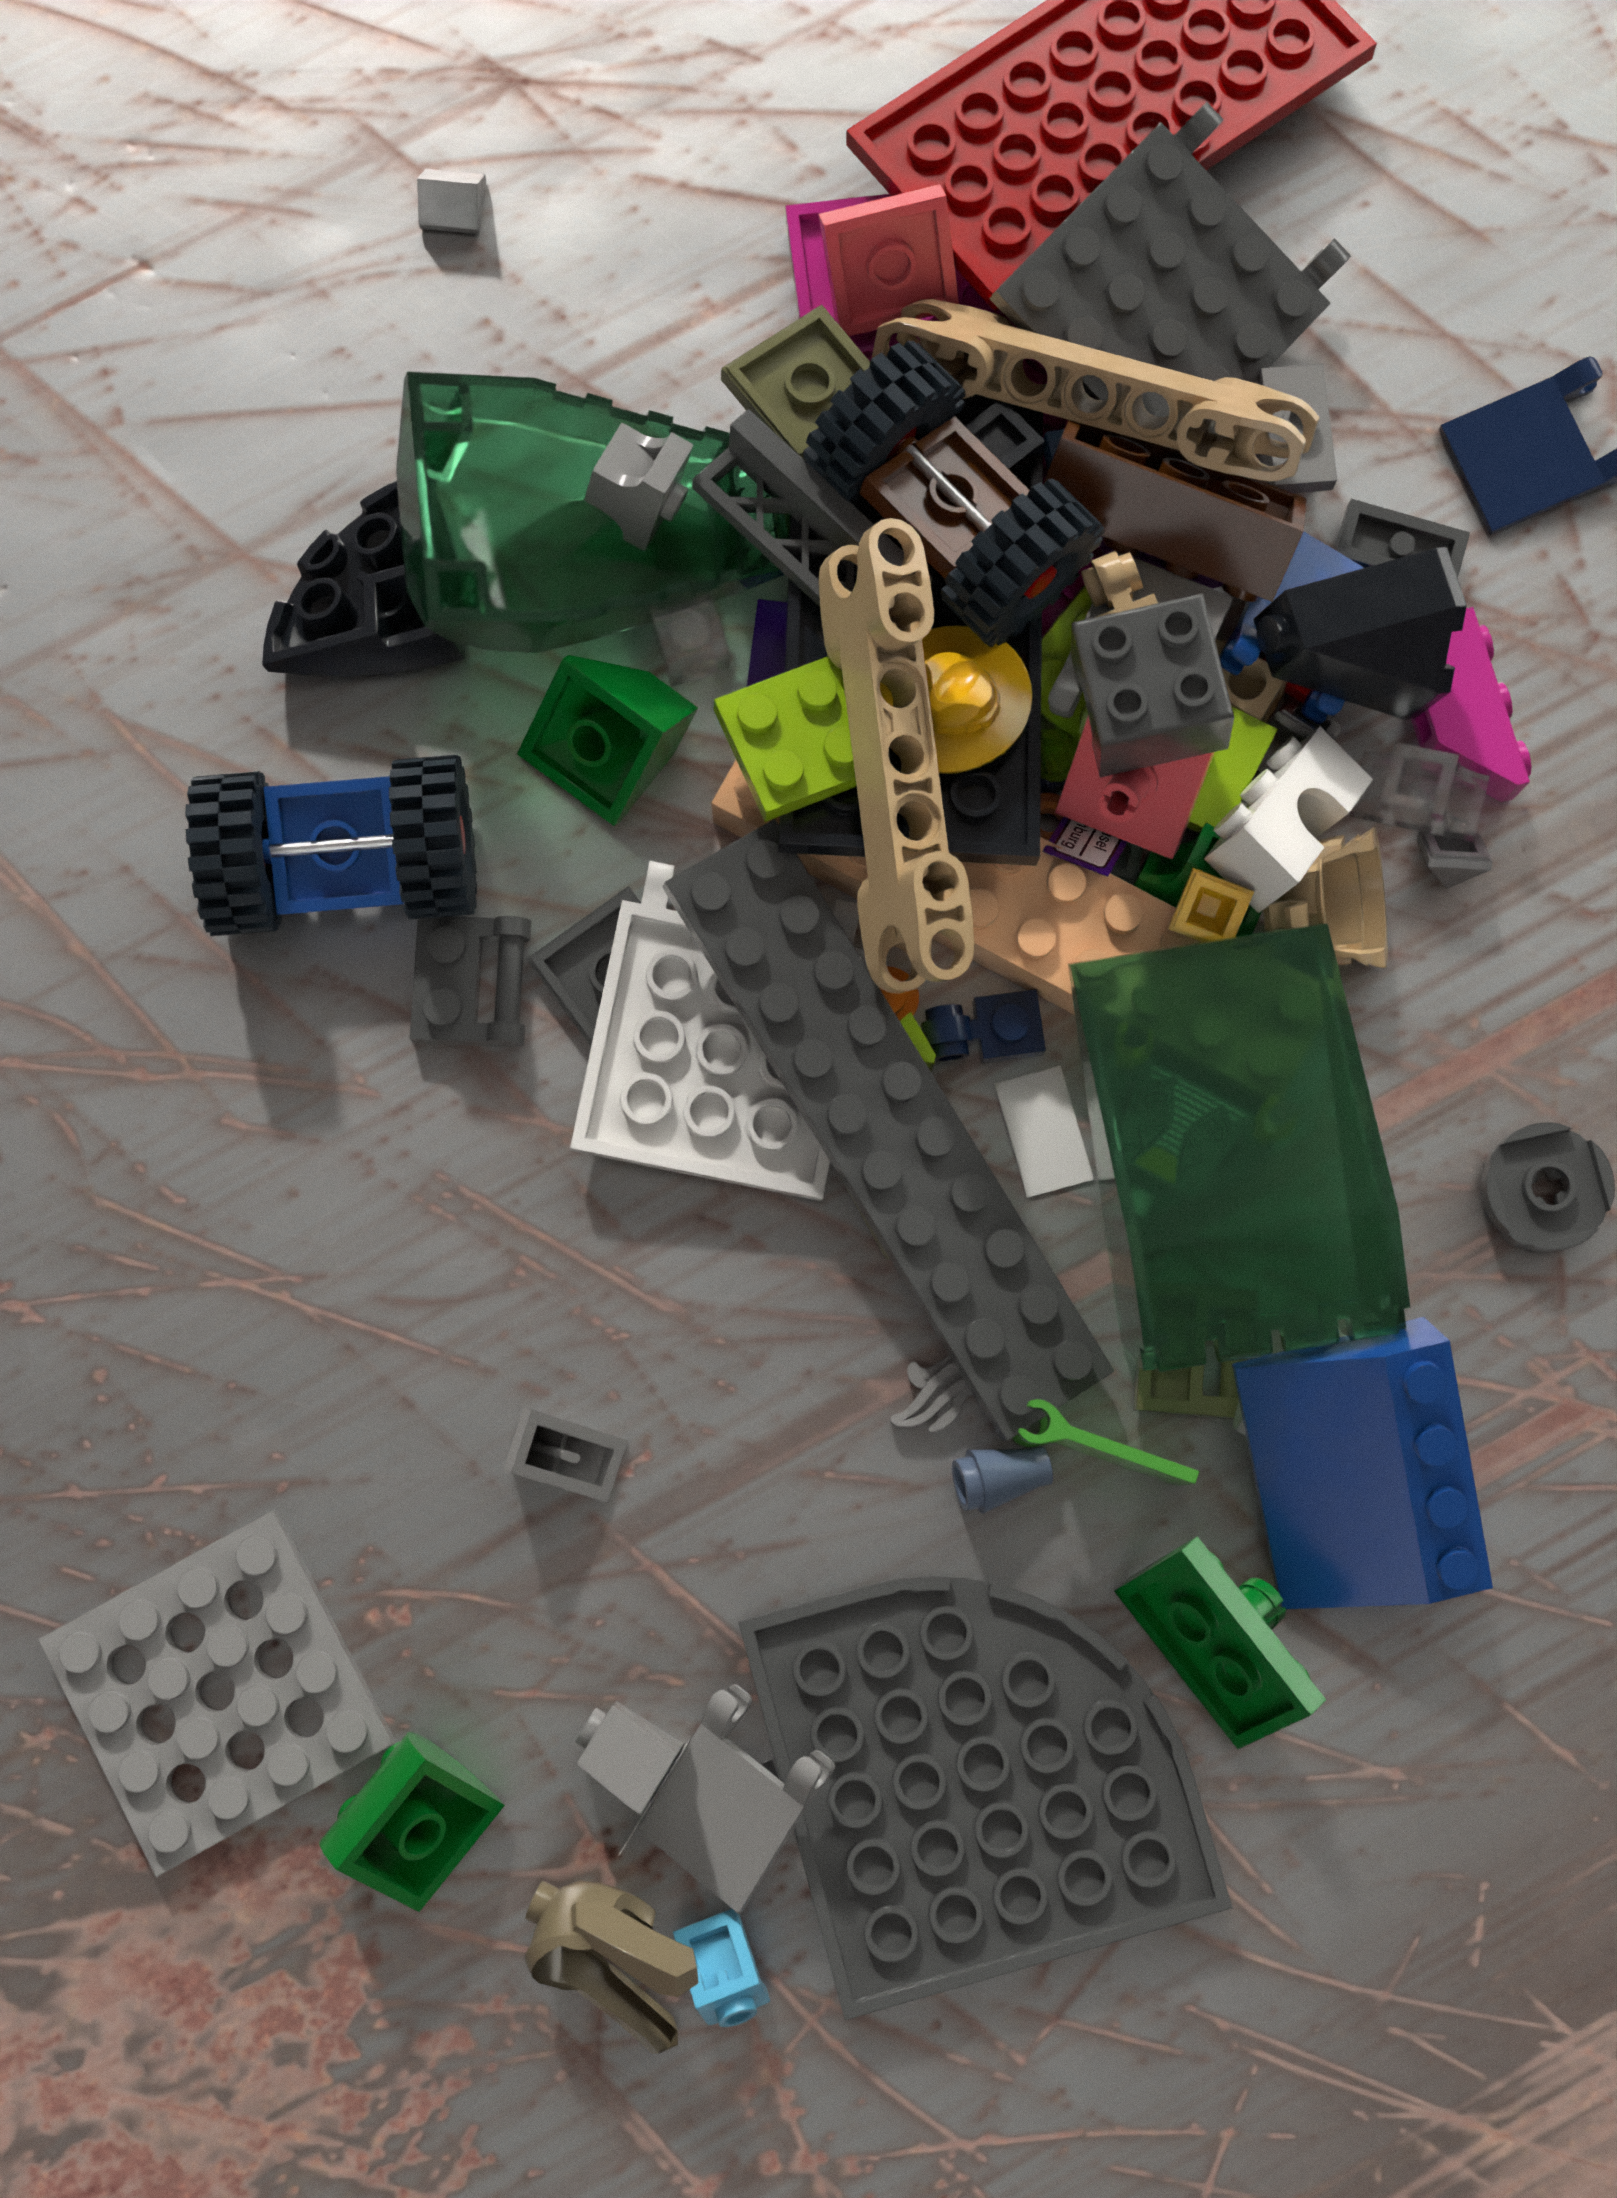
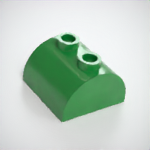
[319,1732,505,1912]

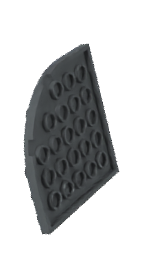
[738,1576,1233,2020]

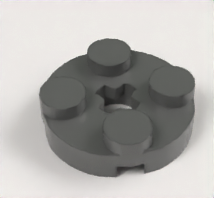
[1480,1122,1615,1252]

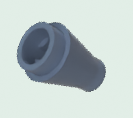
[952,1446,1053,1514]

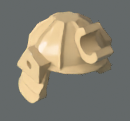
[1263,827,1388,968]

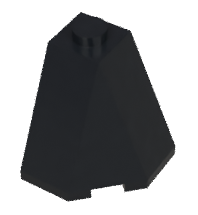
[1253,547,1467,720]

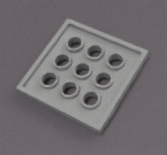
[38,1510,397,1877]

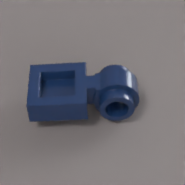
[920,989,1046,1064]

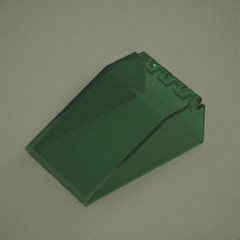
[1068,923,1411,1372]

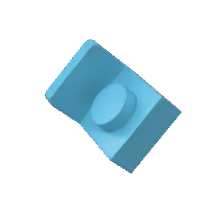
[673,1909,771,2027]

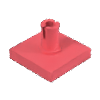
[819,184,959,336]
[1055,715,1215,859]

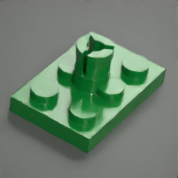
[1114,1536,1326,1749]

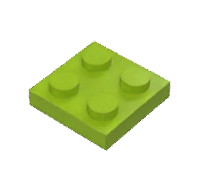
[713,656,857,822]

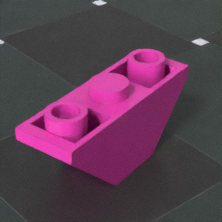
[1411,607,1532,802]

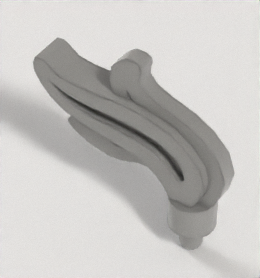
[890,1356,973,1433]

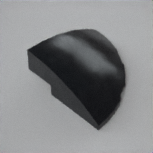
[262,469,465,676]

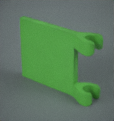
[1011,1399,1199,1486]

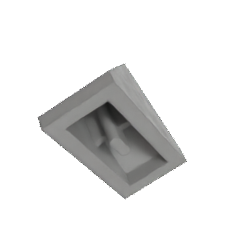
[503,1407,628,1503]

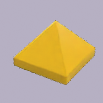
[1168,868,1254,952]

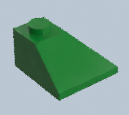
[517,655,698,826]

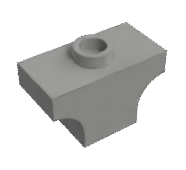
[1256,363,1337,493]
[584,423,694,551]

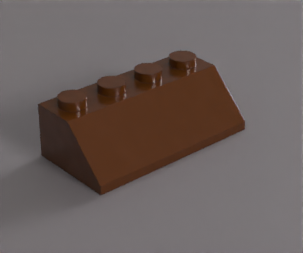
[1043,420,1307,602]

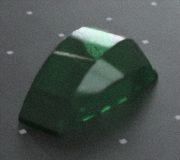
[396,371,790,653]

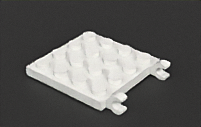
[570,861,867,1201]

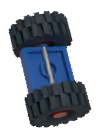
[185,754,477,936]

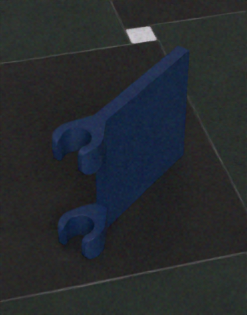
[1439,356,1617,535]

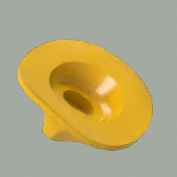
[880,625,1032,774]

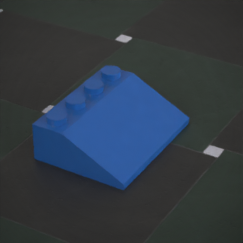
[1232,1317,1493,1609]

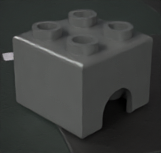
[1071,593,1234,777]

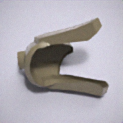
[525,1880,699,2054]

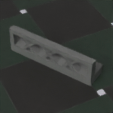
[692,409,933,607]

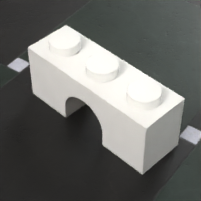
[1204,726,1373,913]

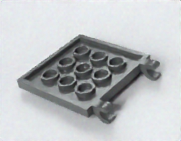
[989,102,1351,417]

